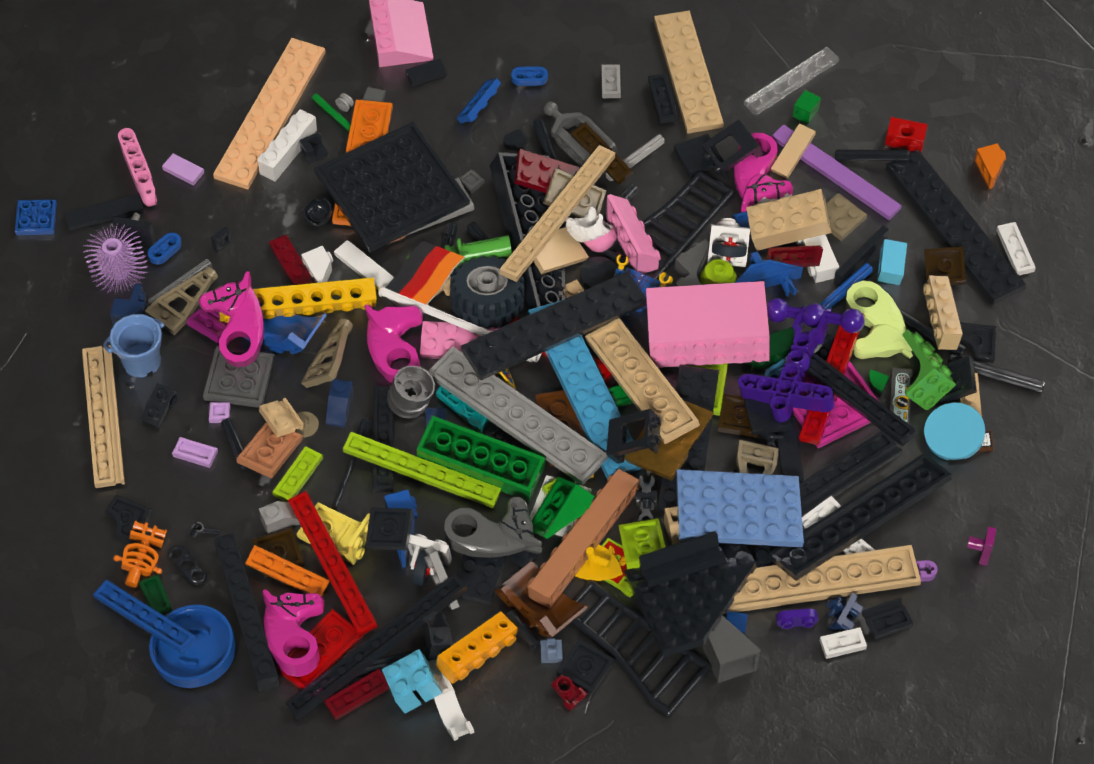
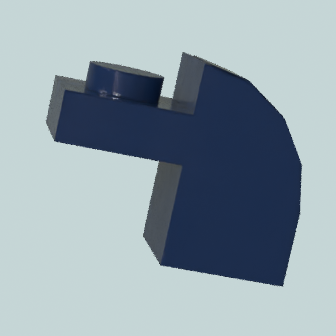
[110,284,147,325]

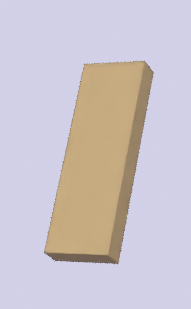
[771,123,816,179]

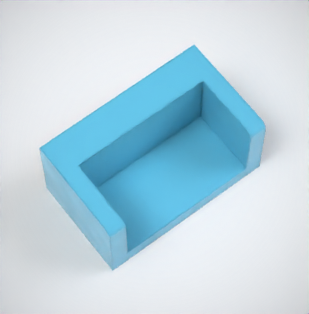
[877,239,907,285]

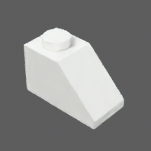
[301,246,333,283]

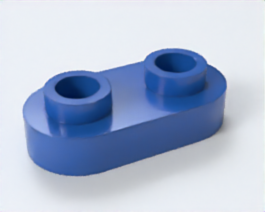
[511,67,548,86]
[148,233,182,265]

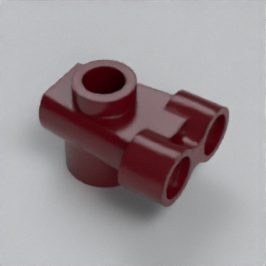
[551,674,588,711]

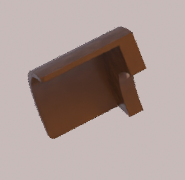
[494,562,588,637]

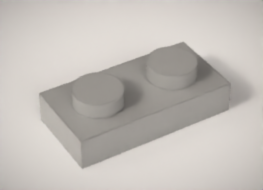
[601,65,621,98]

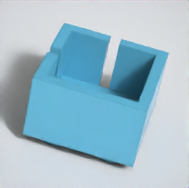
[382,649,442,713]

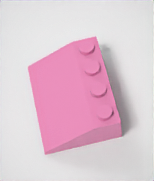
[369,0,433,67]

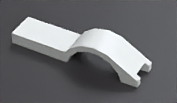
[428,660,474,741]

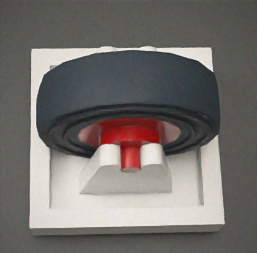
[707,224,750,267]
[408,534,452,586]

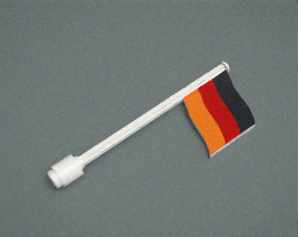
[378,241,542,362]

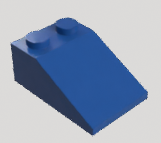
[384,490,418,568]

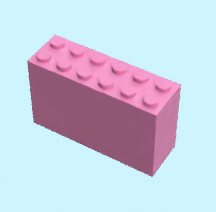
[646,281,769,368]

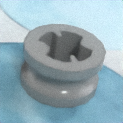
[335,93,354,112]

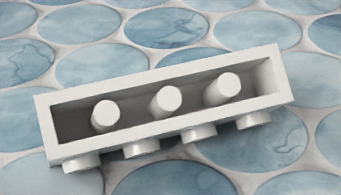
[258,109,317,182]

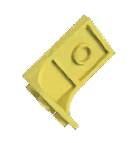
[297,502,370,565]

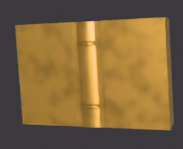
[624,400,714,481]

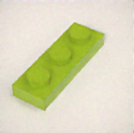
[273,446,323,502]

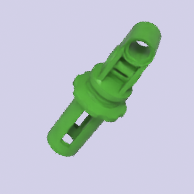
[407,235,512,272]

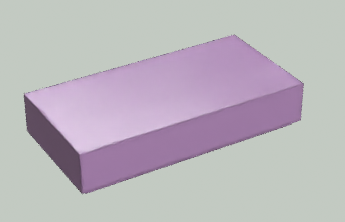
[162,153,204,186]
[172,437,218,468]

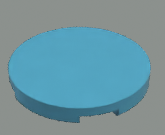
[924,403,985,460]

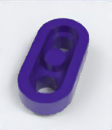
[776,609,818,629]

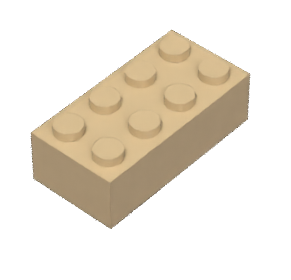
[746,189,832,251]

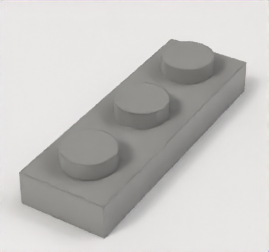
[424,546,460,610]

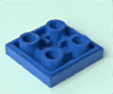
[15,199,57,235]

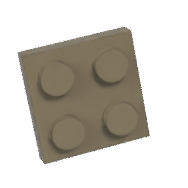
[826,193,867,241]

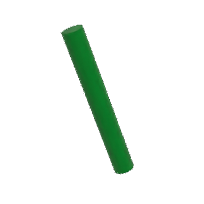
[312,93,351,132]

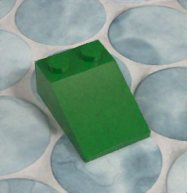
[531,477,595,539]

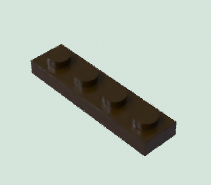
[571,122,633,185]

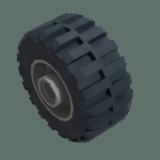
[450,256,525,329]

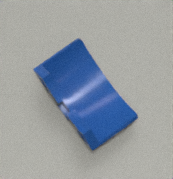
[243,303,326,354]

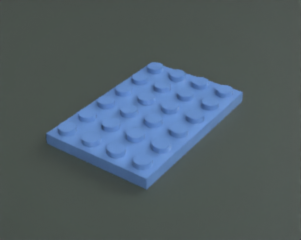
[676,469,804,547]

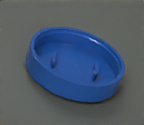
[149,605,236,688]

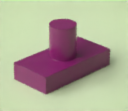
[967,527,997,566]

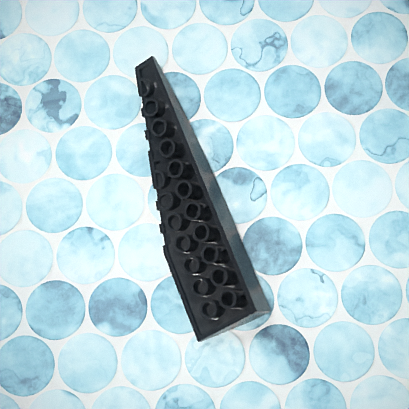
[489,152,565,309]

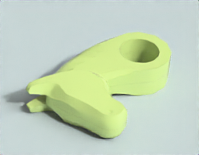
[846,281,913,359]

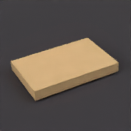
[534,227,588,274]

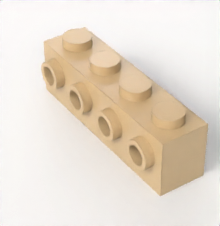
[923,276,963,350]

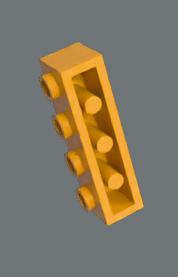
[436,611,518,684]

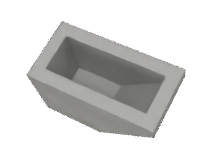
[259,501,300,535]

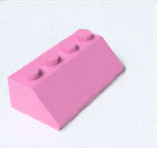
[606,194,661,274]

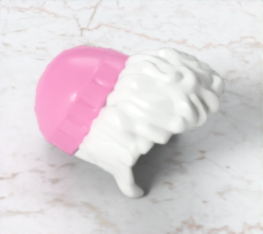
[565,206,617,252]

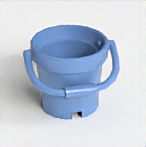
[103,314,164,377]

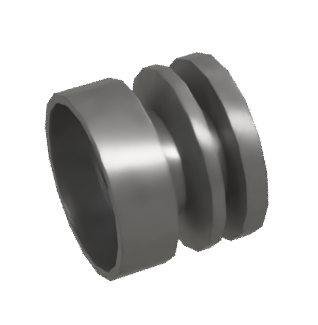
[387,365,435,419]

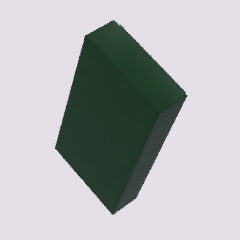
[139,574,173,615]

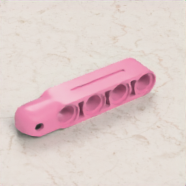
[118,128,157,207]

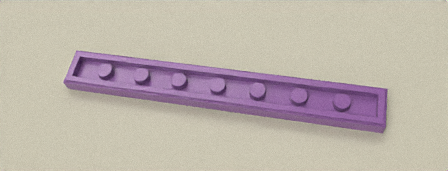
[772,125,902,221]

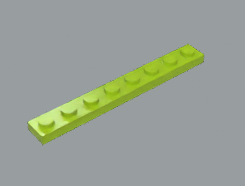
[343,432,501,509]

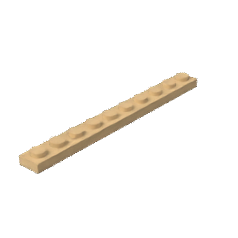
[500,145,615,282]

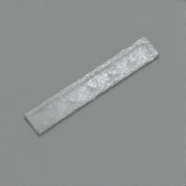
[744,47,839,115]

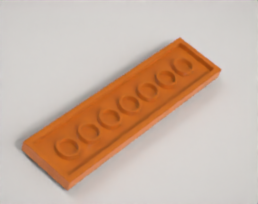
[332,100,393,226]

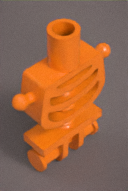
[113,520,167,588]

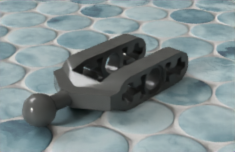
[543,101,617,167]

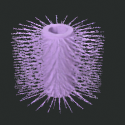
[84,226,147,295]

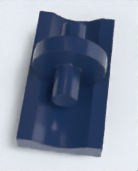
[826,593,863,631]

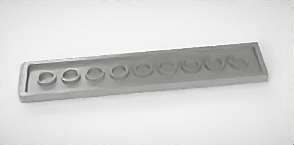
[428,347,608,486]

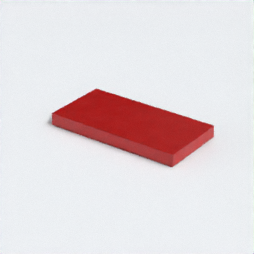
[275,609,364,690]

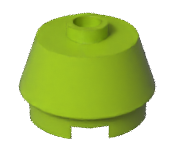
[699,259,738,285]

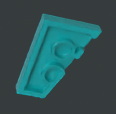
[436,386,489,433]

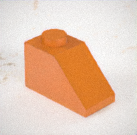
[974,143,1006,189]

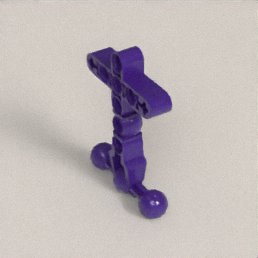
[738,298,865,422]

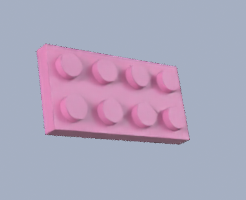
[420,321,501,359]

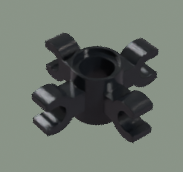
[636,474,657,522]

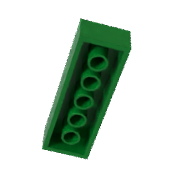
[417,416,545,502]

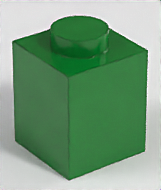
[793,90,821,124]

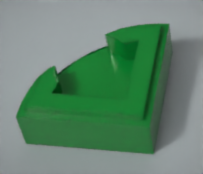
[869,370,889,395]

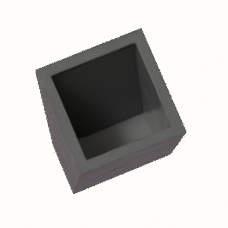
[702,616,760,683]

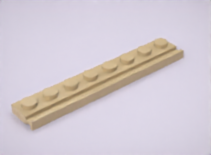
[82,345,125,488]

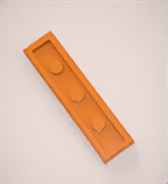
[245,545,330,597]

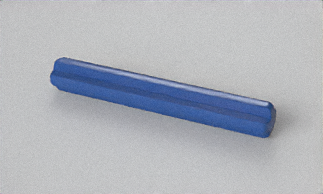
[819,263,873,310]

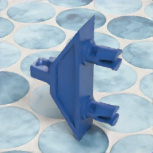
[735,251,803,297]

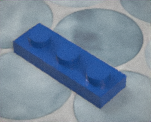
[457,78,501,123]

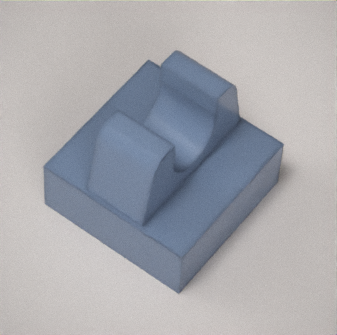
[540,638,563,663]

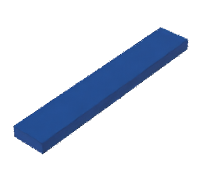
[93,579,197,655]

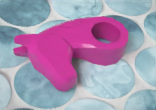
[364,304,423,384]

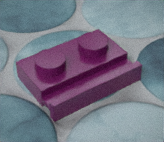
[187,309,228,343]

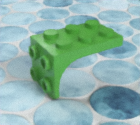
[902,329,956,410]

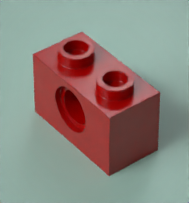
[885,117,928,153]

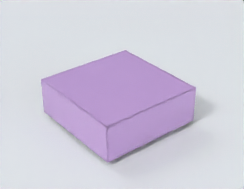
[209,402,231,423]

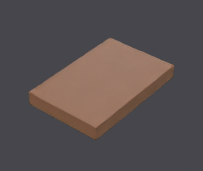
[237,422,303,479]

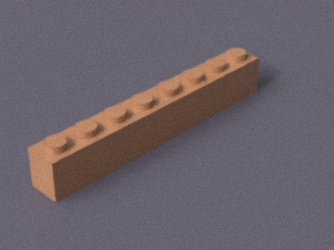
[527,469,639,609]

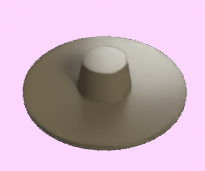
[295,412,319,438]

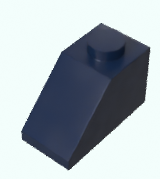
[325,379,354,428]

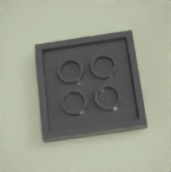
[203,346,275,408]

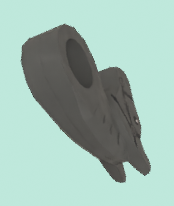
[444,497,542,558]

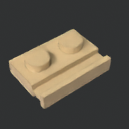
[259,398,304,437]

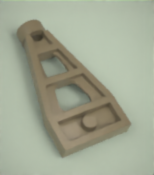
[145,267,218,335]
[301,319,353,388]
[736,440,779,475]

